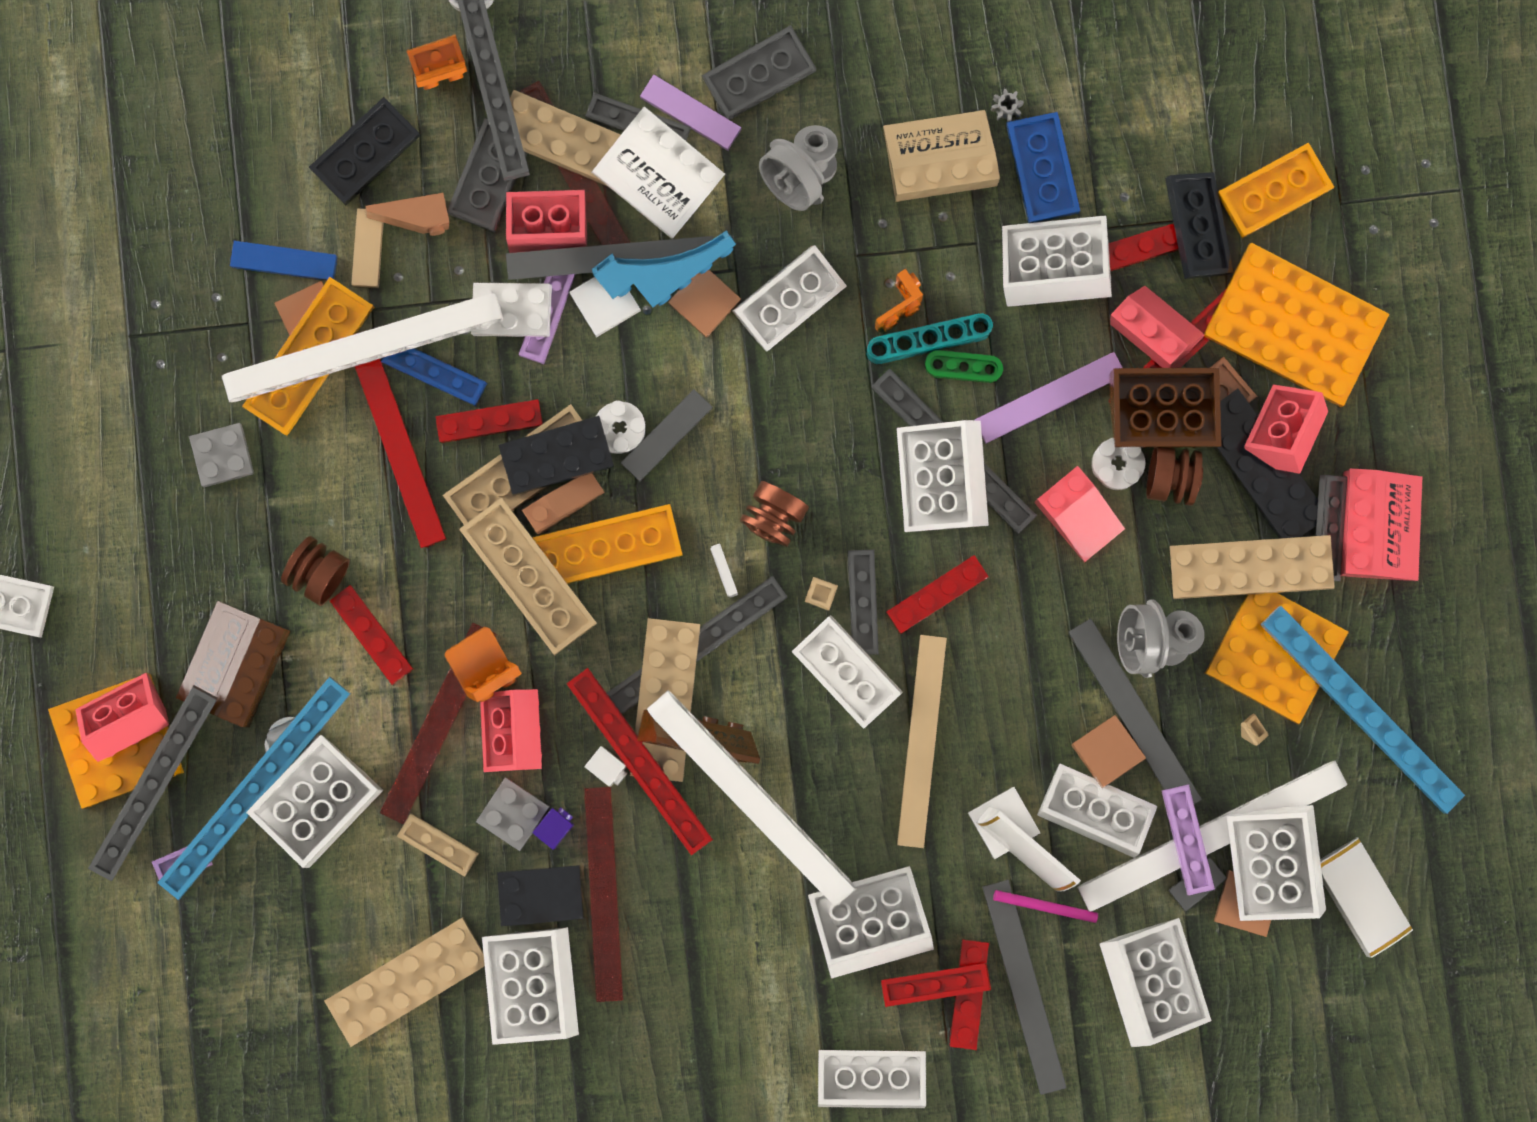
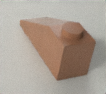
[366,193,450,236]
[522,473,605,535]

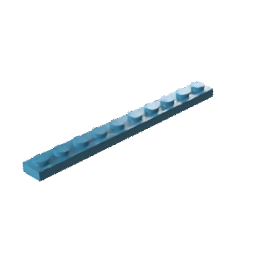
[1260,606,1465,814]
[158,677,351,900]

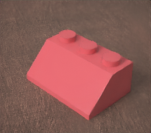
[506,190,587,253]
[1110,286,1204,368]
[1244,384,1328,474]
[75,672,169,762]
[480,689,542,772]

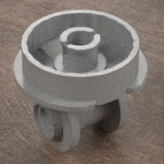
[759,125,838,211]
[1117,600,1204,678]

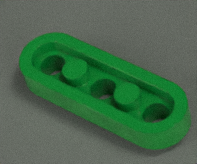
[925,350,1003,383]

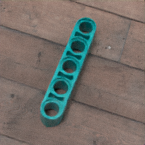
[867,313,993,364]

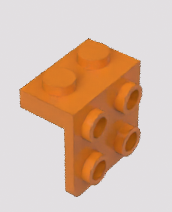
[407,34,467,90]
[875,269,923,332]
[445,627,522,702]

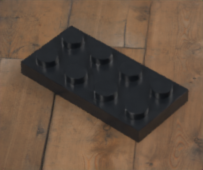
[309,97,421,206]
[1165,172,1234,279]
[498,416,614,496]

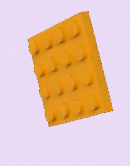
[1205,593,1348,724]
[48,673,184,809]

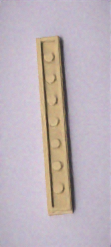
[897,635,947,848]

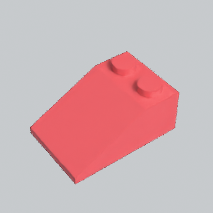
[1034,466,1125,563]

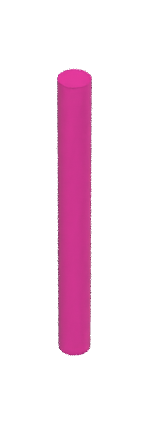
[993,890,1098,923]

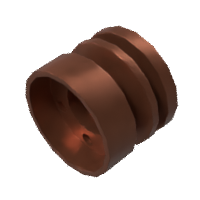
[1146,447,1203,506]
[740,481,809,547]
[281,536,350,606]

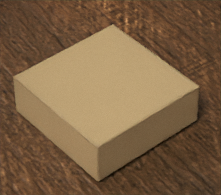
[805,577,838,611]

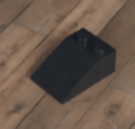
[497,865,584,926]

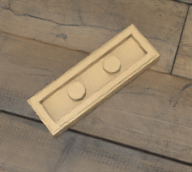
[351,208,384,288]
[397,813,479,877]

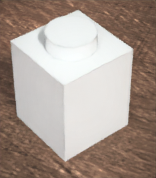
[584,746,627,787]

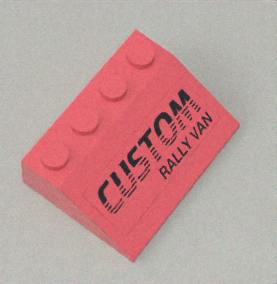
[1341,468,1422,581]

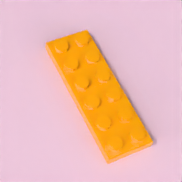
[242,277,374,436]
[532,504,683,584]

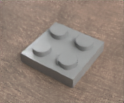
[189,423,254,487]
[476,777,550,851]

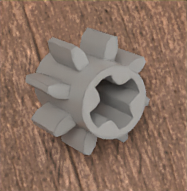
[991,89,1024,122]

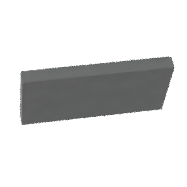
[702,25,816,120]
[447,118,528,233]

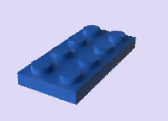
[1006,112,1080,223]

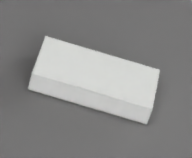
[710,544,738,598]

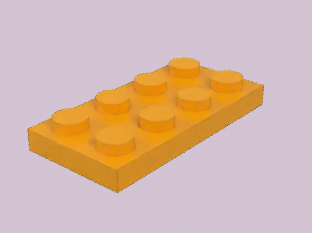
[1218,143,1334,238]

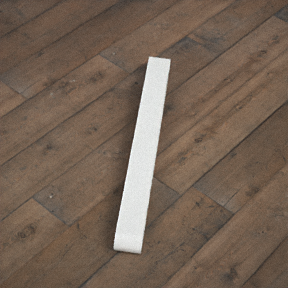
[222,294,503,402]
[647,691,856,907]
[1077,761,1347,911]

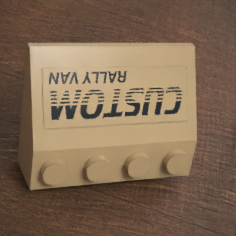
[883,110,1000,202]

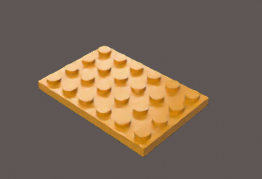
[1204,243,1389,407]

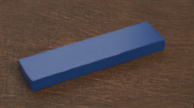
[230,241,338,281]
[381,348,487,407]

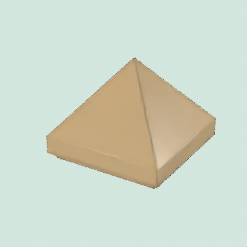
[1241,714,1269,746]

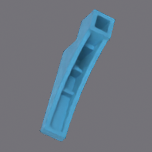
[592,230,736,307]

